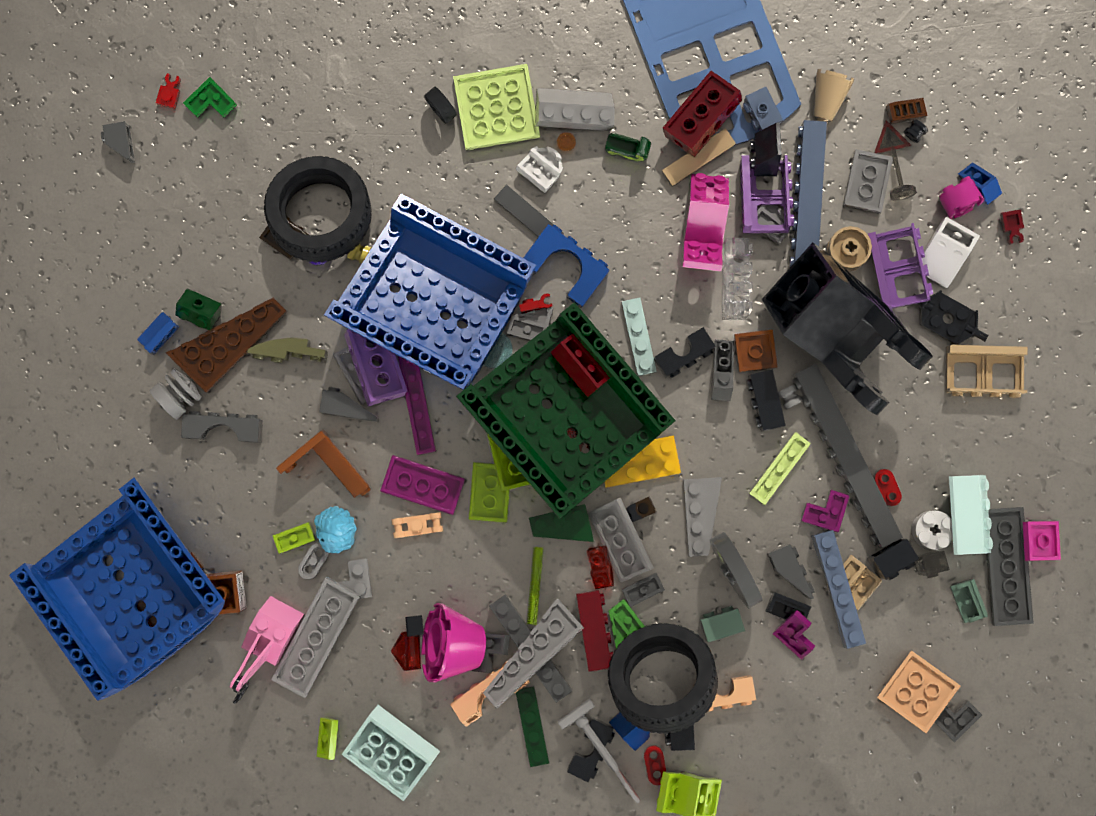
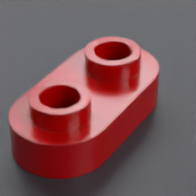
[874,469,902,506]
[644,745,667,785]

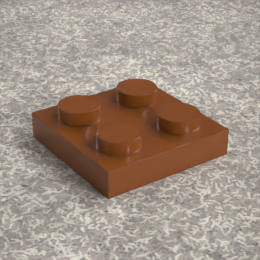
[734,329,778,373]

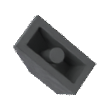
[101,121,135,163]

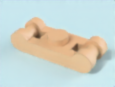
[391,512,443,538]

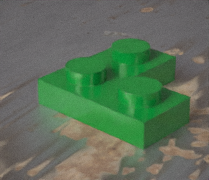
[183,77,237,118]

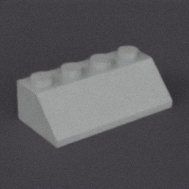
[535,88,615,131]

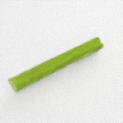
[527,547,543,625]

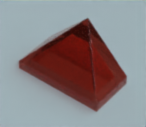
[391,631,421,671]

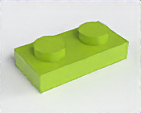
[273,522,316,554]
[316,717,338,760]

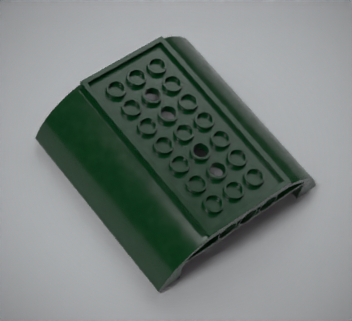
[456,302,676,519]

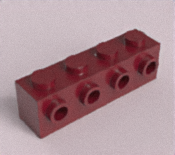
[576,590,613,672]

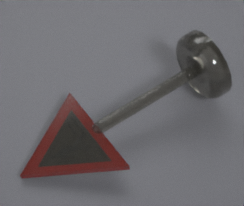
[874,120,917,200]

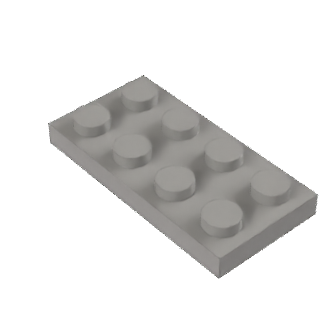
[588,498,653,583]

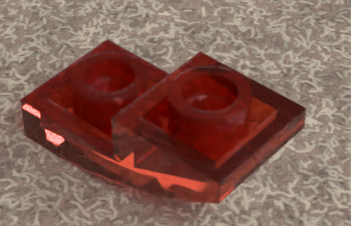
[587,545,614,589]

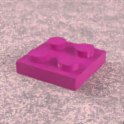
[1023,521,1061,561]

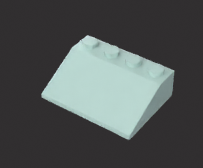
[342,705,440,801]

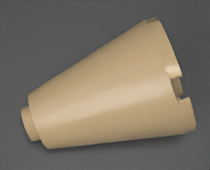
[814,69,854,123]

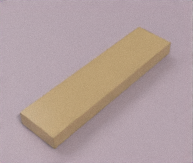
[662,128,736,186]

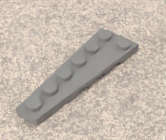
[483,598,584,708]

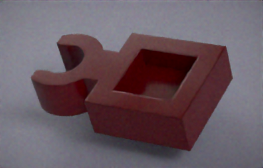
[1000,209,1024,245]

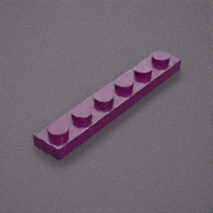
[397,355,436,455]

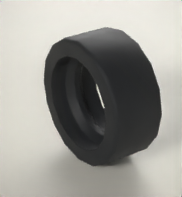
[424,86,457,124]

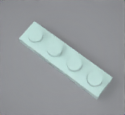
[621,298,657,376]

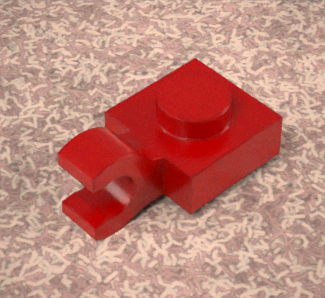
[519,293,553,314]

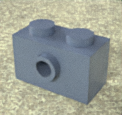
[743,87,783,131]

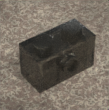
[913,551,950,578]

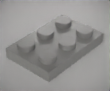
[843,149,893,214]

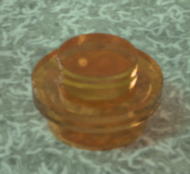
[557,132,576,151]

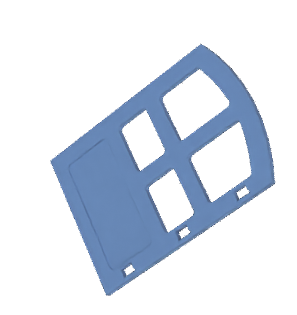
[623,0,801,150]

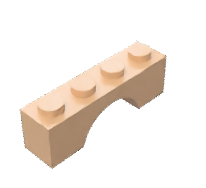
[450,661,530,727]

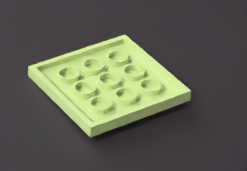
[453,64,540,150]

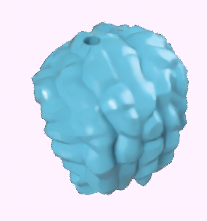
[314,506,357,554]

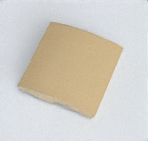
[827,555,882,611]

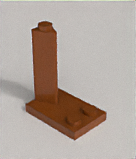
[276,429,371,498]

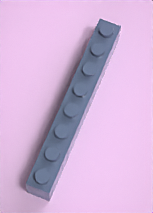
[789,120,827,268]

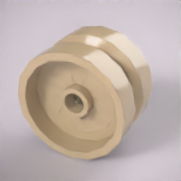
[826,226,872,272]

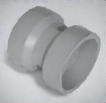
[778,384,803,409]

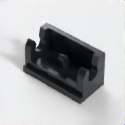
[765,592,811,620]

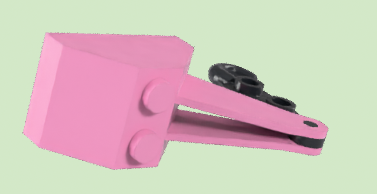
[229,596,305,704]

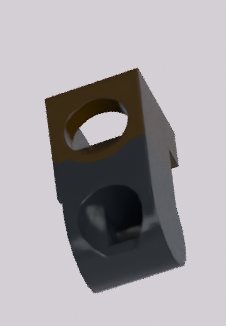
[626,496,657,522]

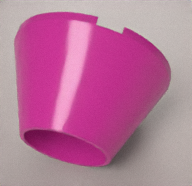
[421,603,486,683]

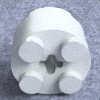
[911,511,953,550]

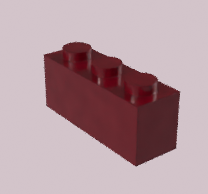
[550,334,610,397]

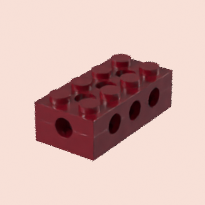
[663,71,742,158]

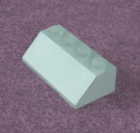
[949,475,993,555]

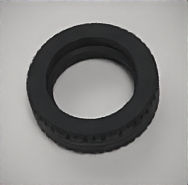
[264,156,372,262]
[608,623,718,734]

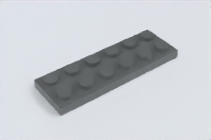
[987,507,1034,626]

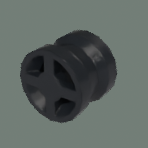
[904,119,928,143]

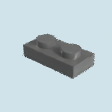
[622,573,665,607]

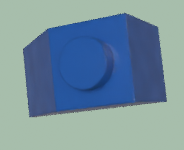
[958,162,1002,205]

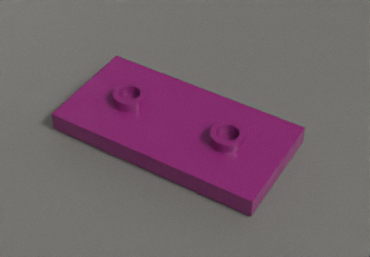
[380,455,465,515]

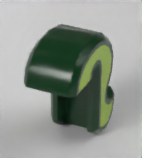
[604,133,652,162]

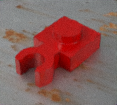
[156,73,181,109]

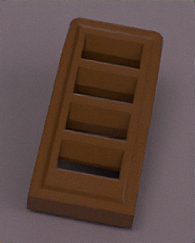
[886,98,928,124]

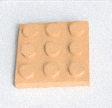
[877,650,961,734]

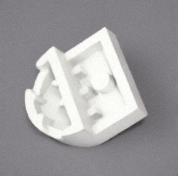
[515,146,563,193]

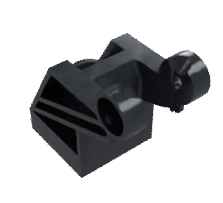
[762,242,933,415]

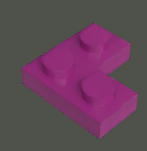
[801,490,850,533]
[773,610,815,660]

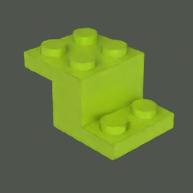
[656,772,722,816]

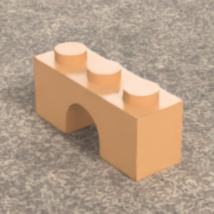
[693,675,756,712]

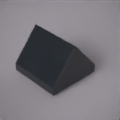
[405,615,424,637]

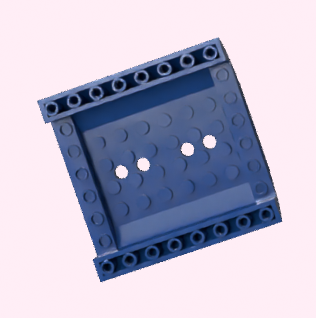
[324,194,536,390]
[9,477,225,701]

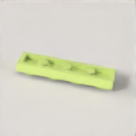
[749,432,811,505]

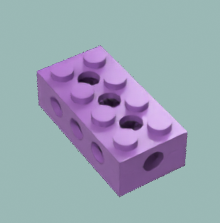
[344,329,407,407]

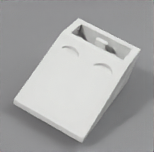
[922,217,980,289]

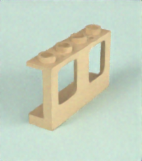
[946,345,1028,398]

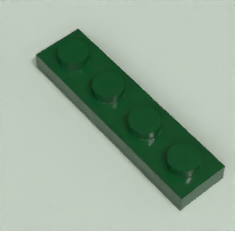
[516,686,549,767]

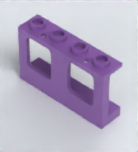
[740,155,794,233]
[868,223,933,309]

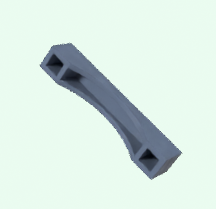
[811,530,866,649]

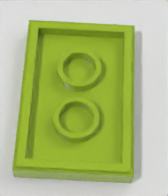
[469,462,510,523]

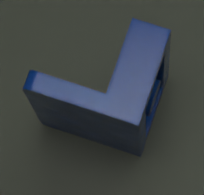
[137,312,180,355]

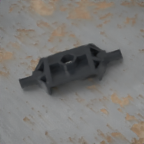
[913,290,989,345]

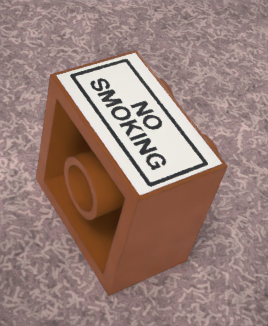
[206,570,247,614]

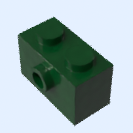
[175,288,222,331]

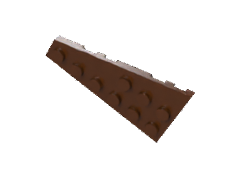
[166,298,288,393]

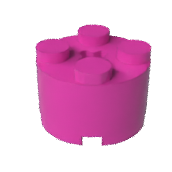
[939,176,984,219]

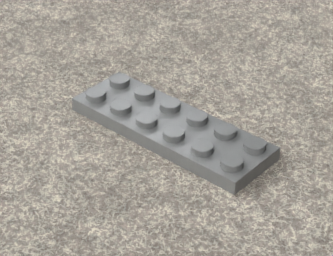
[271,577,361,698]

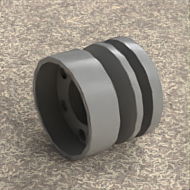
[149,368,202,420]

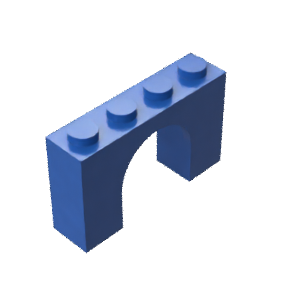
[523,224,610,308]

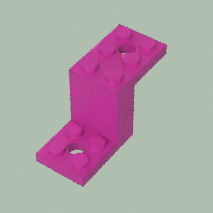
[683,173,729,271]

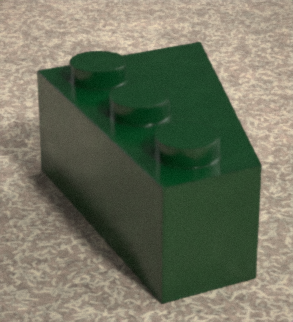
[529,504,594,542]

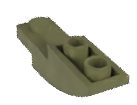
[247,338,328,363]

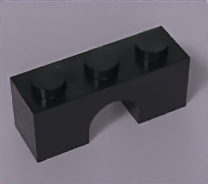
[654,327,716,379]
[567,717,615,782]

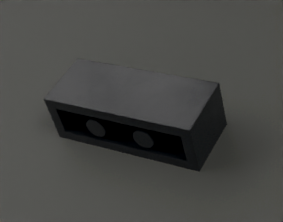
[746,369,786,432]

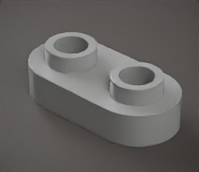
[298,543,329,579]

